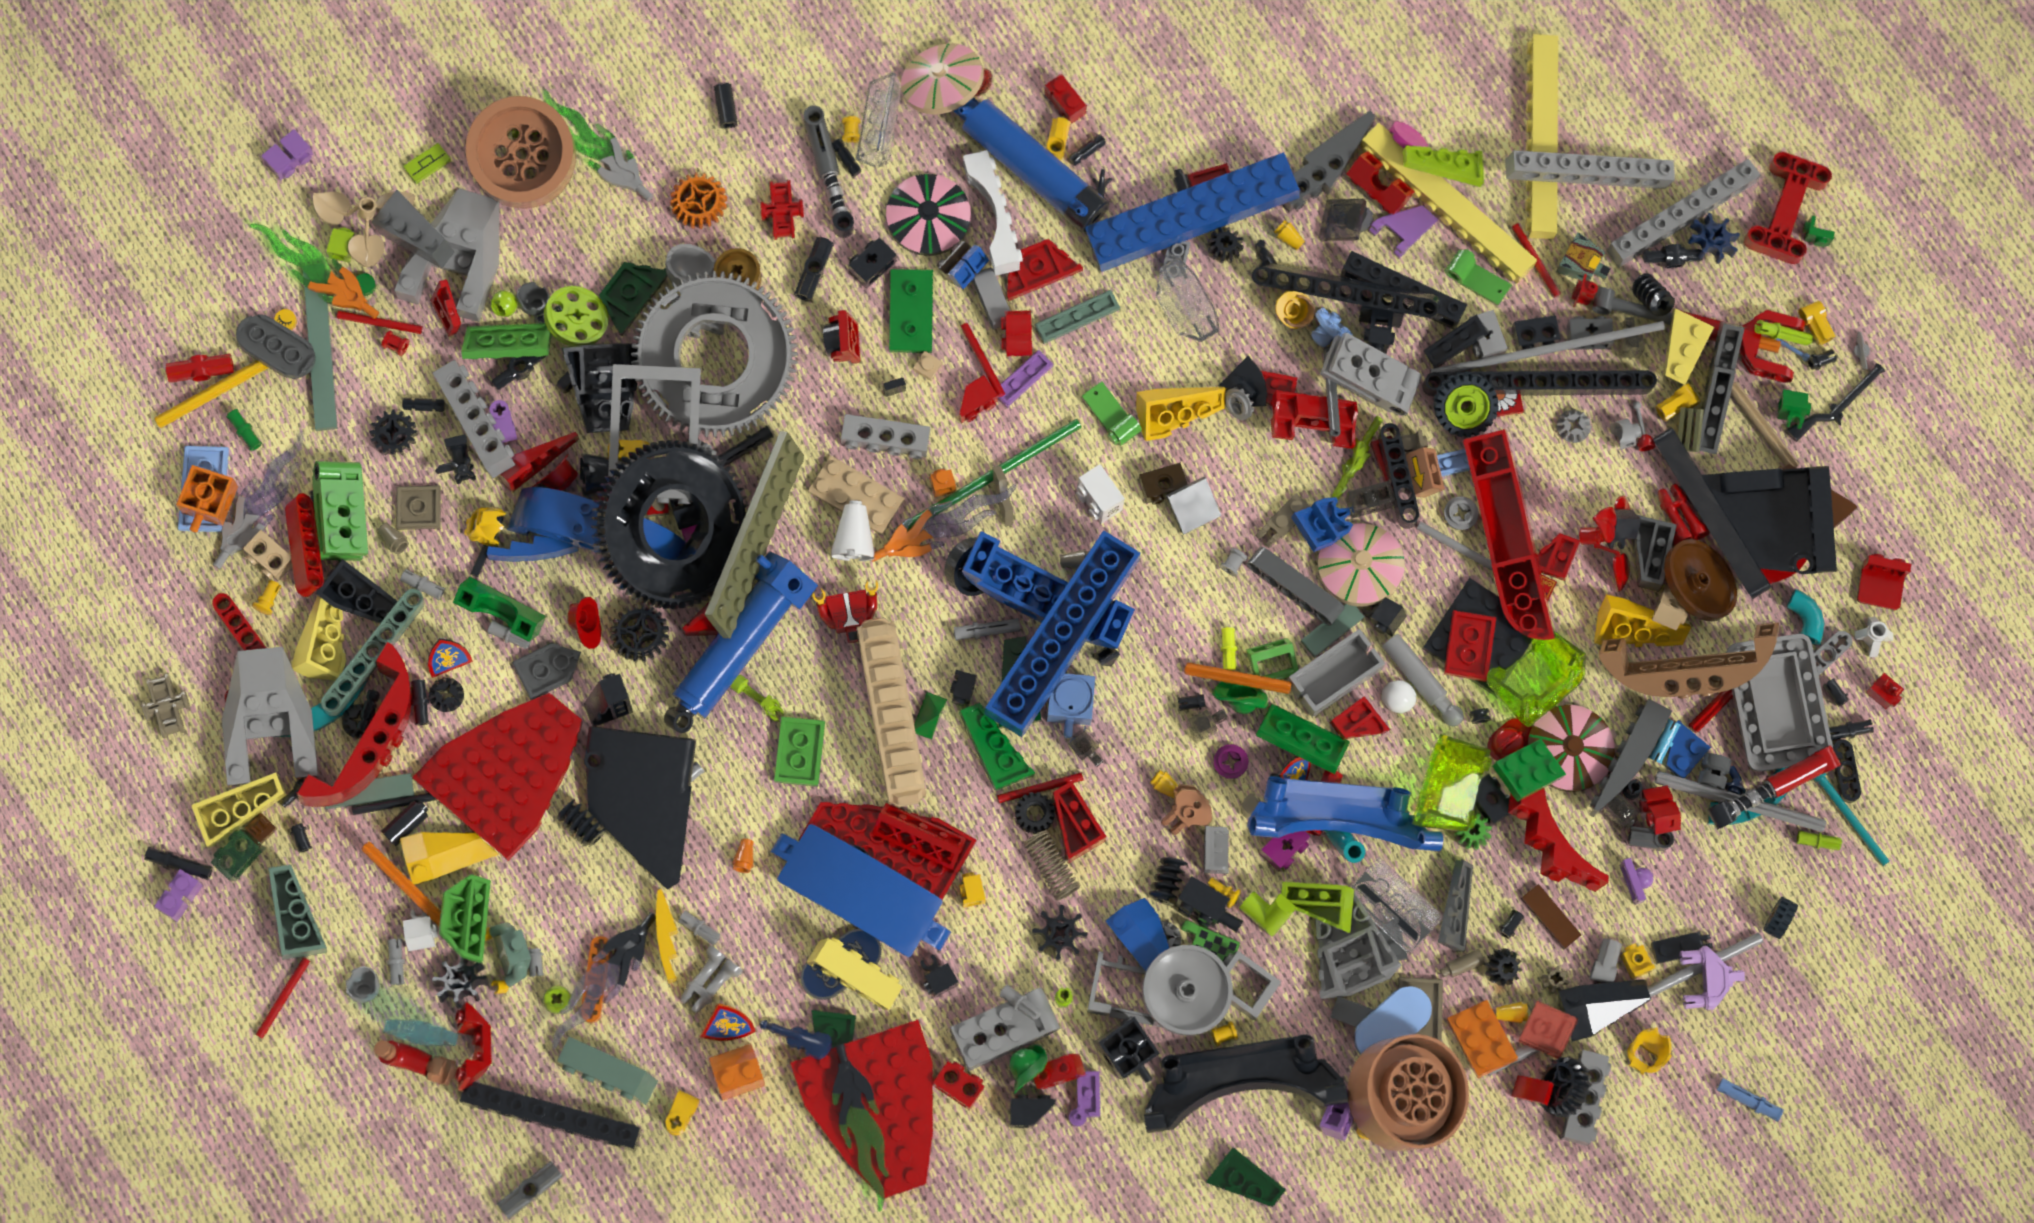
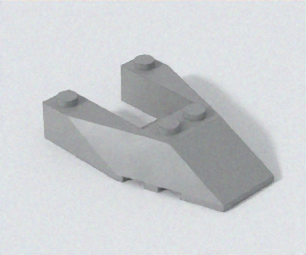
[394,188,499,322]
[222,647,318,786]

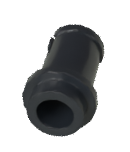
[1808,349,1837,370]
[1823,678,1850,707]
[1177,692,1206,711]
[1623,780,1643,800]
[289,823,312,853]
[1498,909,1524,939]

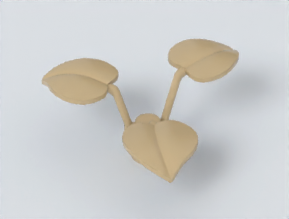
[313,192,416,267]

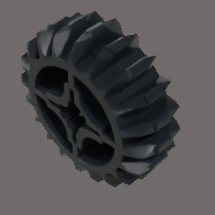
[610,604,669,663]
[1539,1057,1592,1118]

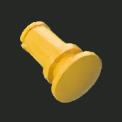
[252,580,282,615]
[1208,877,1241,909]

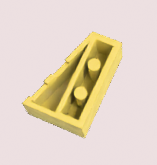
[1663,308,1714,385]

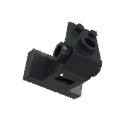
[1358,305,1404,354]

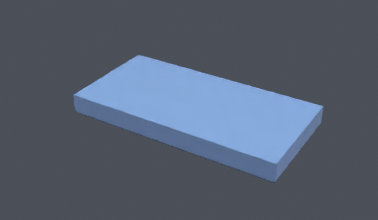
[178,446,229,532]

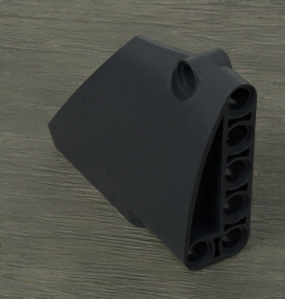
[1680,466,1837,574]
[584,726,696,890]

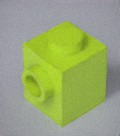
[326,227,355,263]

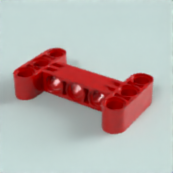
[1744,152,1832,265]

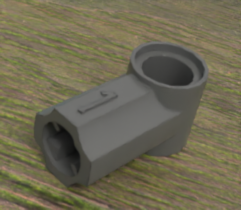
[1628,826,1674,851]

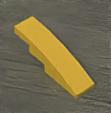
[656,889,678,984]

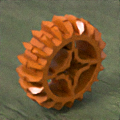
[670,172,727,230]

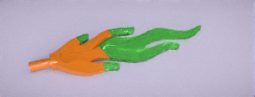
[250,224,379,319]

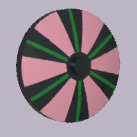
[886,174,971,256]

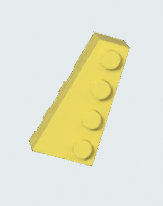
[191,773,287,848]
[806,937,903,1010]

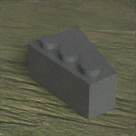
[1633,515,1677,592]

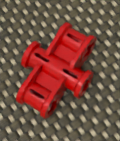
[760,180,804,240]

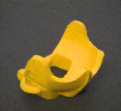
[464,507,506,547]
[1627,1027,1672,1075]

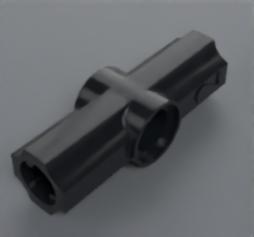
[794,237,834,302]

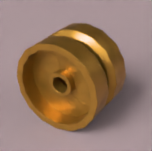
[714,248,761,290]

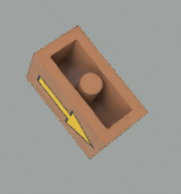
[1405,447,1445,498]

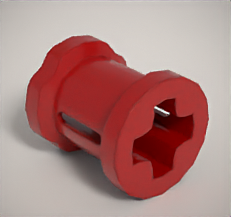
[381,330,410,357]

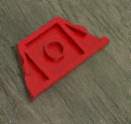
[1007,239,1083,301]

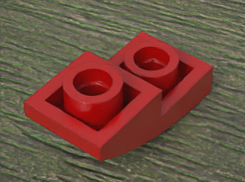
[1511,1075,1554,1106]

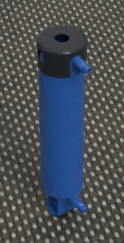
[953,97,1109,233]

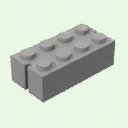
[1287,629,1385,718]

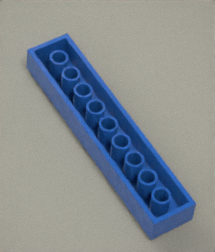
[1085,152,1299,272]
[985,530,1141,737]

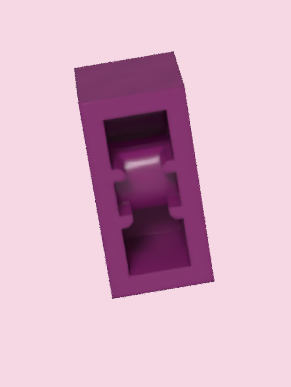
[1259,831,1310,872]

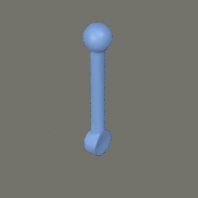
[1774,338,1810,361]

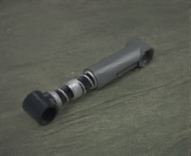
[803,105,854,238]

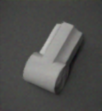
[1590,938,1622,983]

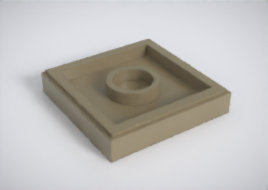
[396,485,441,530]

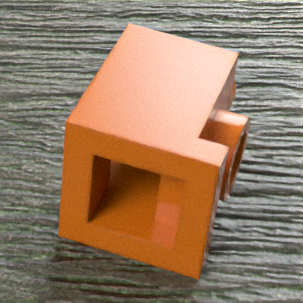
[929,468,956,498]

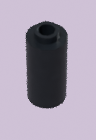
[381,800,429,847]

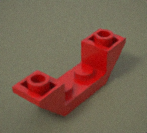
[455,1002,492,1090]

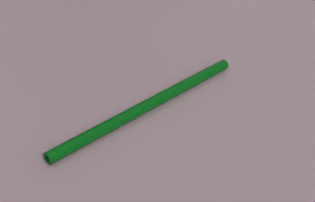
[894,419,1082,530]

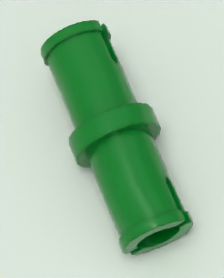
[226,409,263,451]

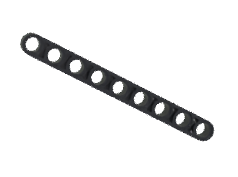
[1252,262,1441,318]
[1653,427,1772,599]

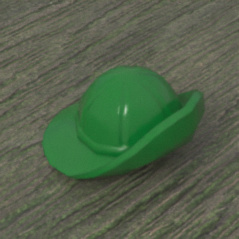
[1212,682,1268,714]
[1009,1044,1047,1094]

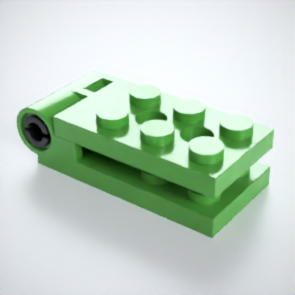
[312,461,368,561]

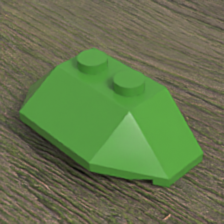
[439,874,491,963]

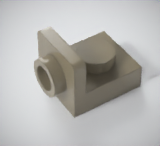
[1401,430,1428,454]

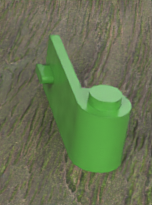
[1444,249,1512,306]
[1081,381,1142,446]

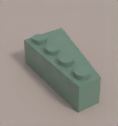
[268,864,327,960]
[557,1037,658,1105]

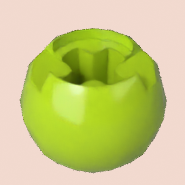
[491,291,518,317]
[543,985,572,1014]

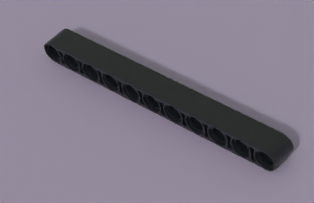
[1422,370,1657,396]

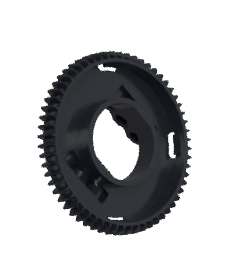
[591,440,749,609]

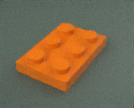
[1447,1000,1518,1079]

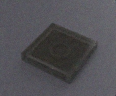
[1319,198,1367,241]

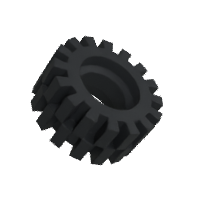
[1015,792,1055,834]

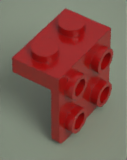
[1857,554,1912,611]

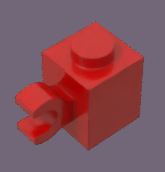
[1866,673,1904,710]

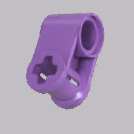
[490,400,517,443]

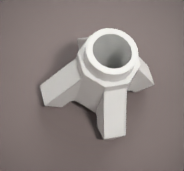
[1855,617,1893,657]

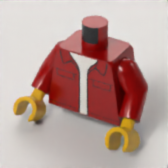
[811,579,878,643]

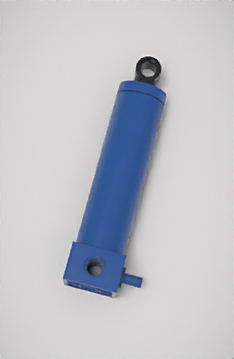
[664,551,818,733]

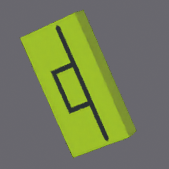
[403,143,451,184]

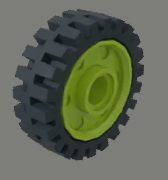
[1433,372,1499,438]

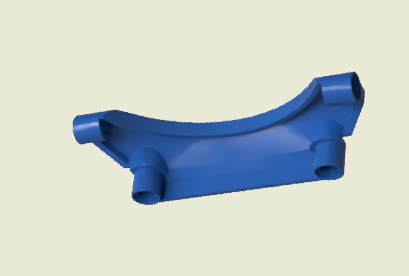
[1247,776,1443,852]

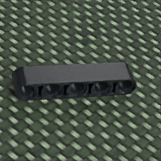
[1378,423,1419,529]

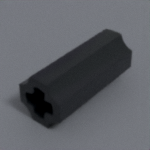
[714,83,738,129]

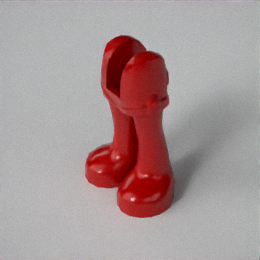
[1658,484,1710,546]

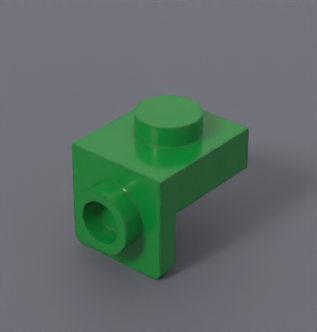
[1802,215,1835,247]

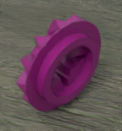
[1214,744,1249,779]

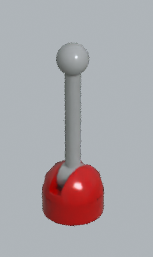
[1633,401,1656,452]

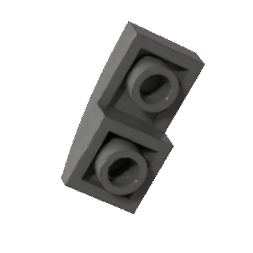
[1330,997,1374,1028]

